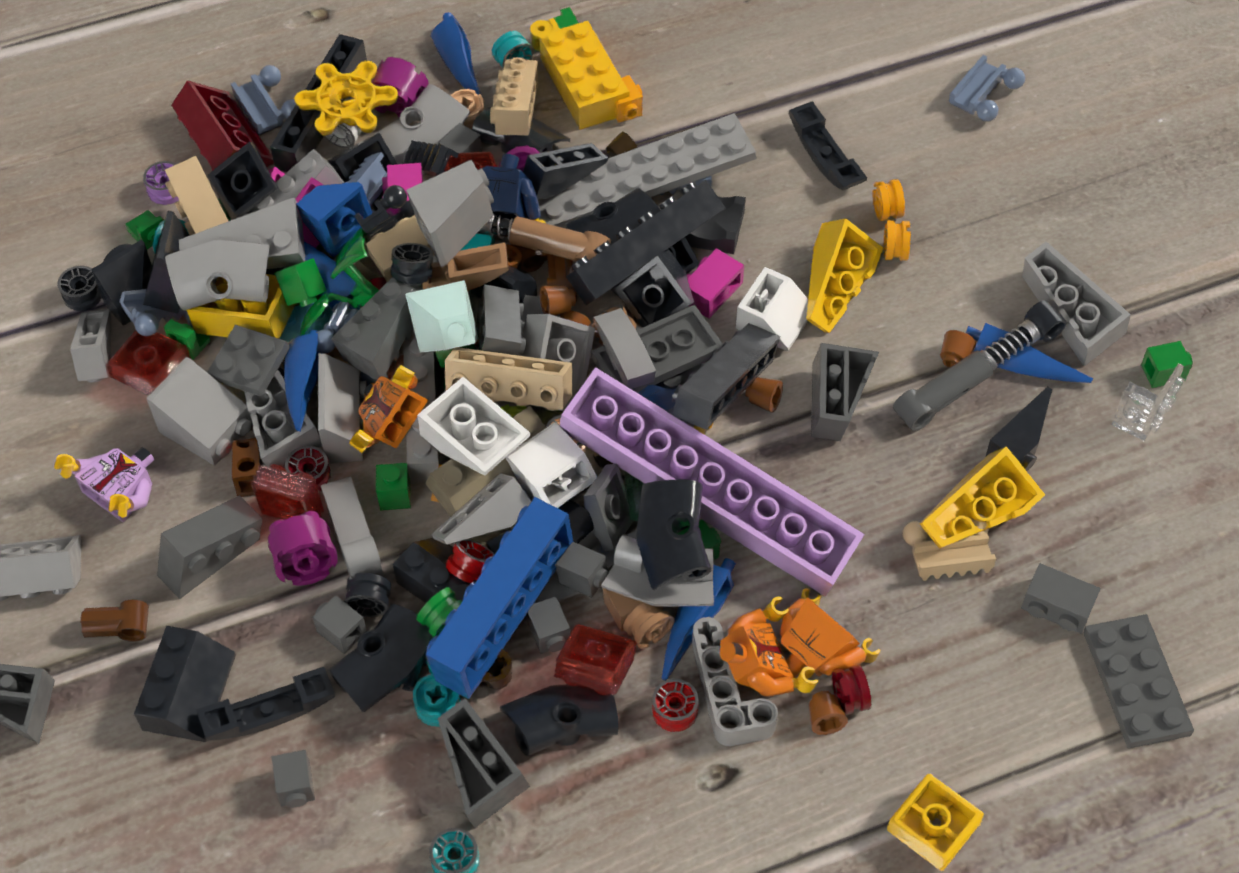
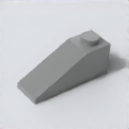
[70,309,111,382]
[431,473,532,544]

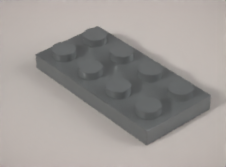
[591,305,723,393]
[1083,614,1194,749]

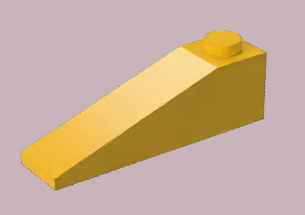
[806,218,883,333]
[919,446,1045,548]

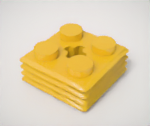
[887,774,984,871]

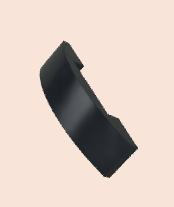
[788,101,867,191]
[196,666,335,741]

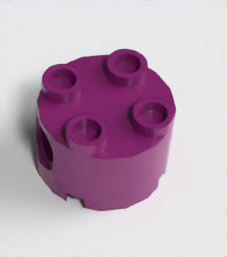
[371,57,429,118]
[268,511,338,586]

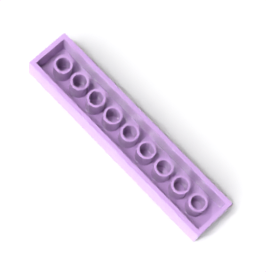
[559,367,865,597]

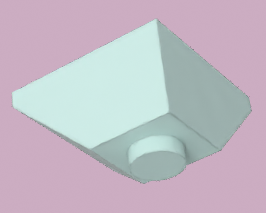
[405,280,479,353]

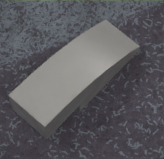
[593,308,656,389]

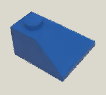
[296,182,372,258]

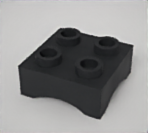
[685,196,746,254]

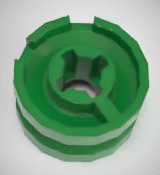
[416,587,462,637]

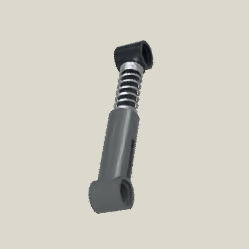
[893,300,1067,431]

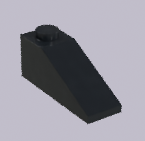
[523,143,608,199]
[986,386,1052,471]

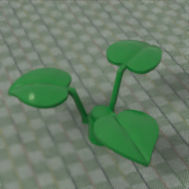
[300,227,379,336]

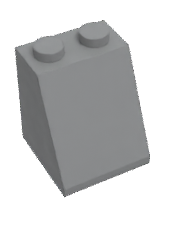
[406,160,494,267]
[146,357,253,466]

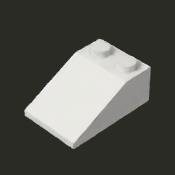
[418,377,530,475]

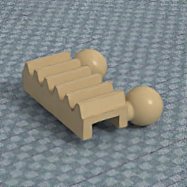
[903,514,996,581]

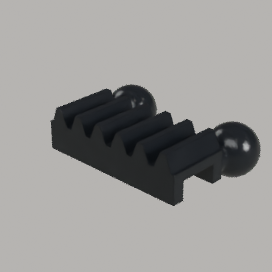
[402,140,459,177]
[354,185,415,238]

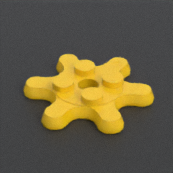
[294,61,398,136]

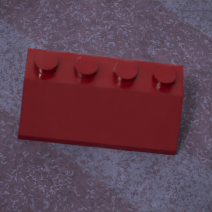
[171,80,274,171]

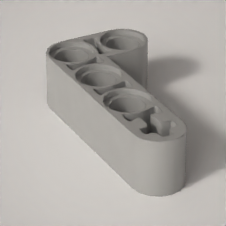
[321,476,384,579]
[692,617,778,746]

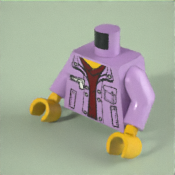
[54,447,154,522]

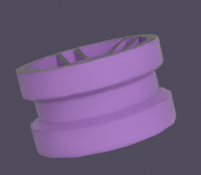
[143,161,179,205]

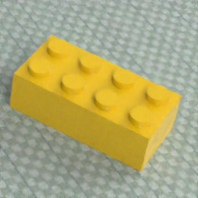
[539,21,629,130]

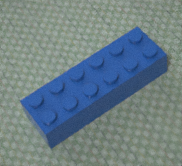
[426,497,573,699]

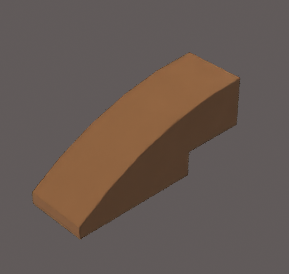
[422,242,508,291]

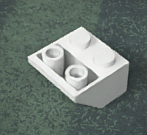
[736,267,808,352]
[506,423,597,508]

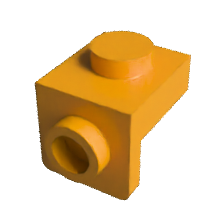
[615,75,643,123]

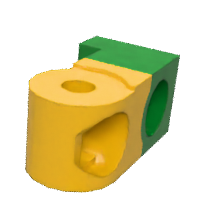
[530,7,579,51]

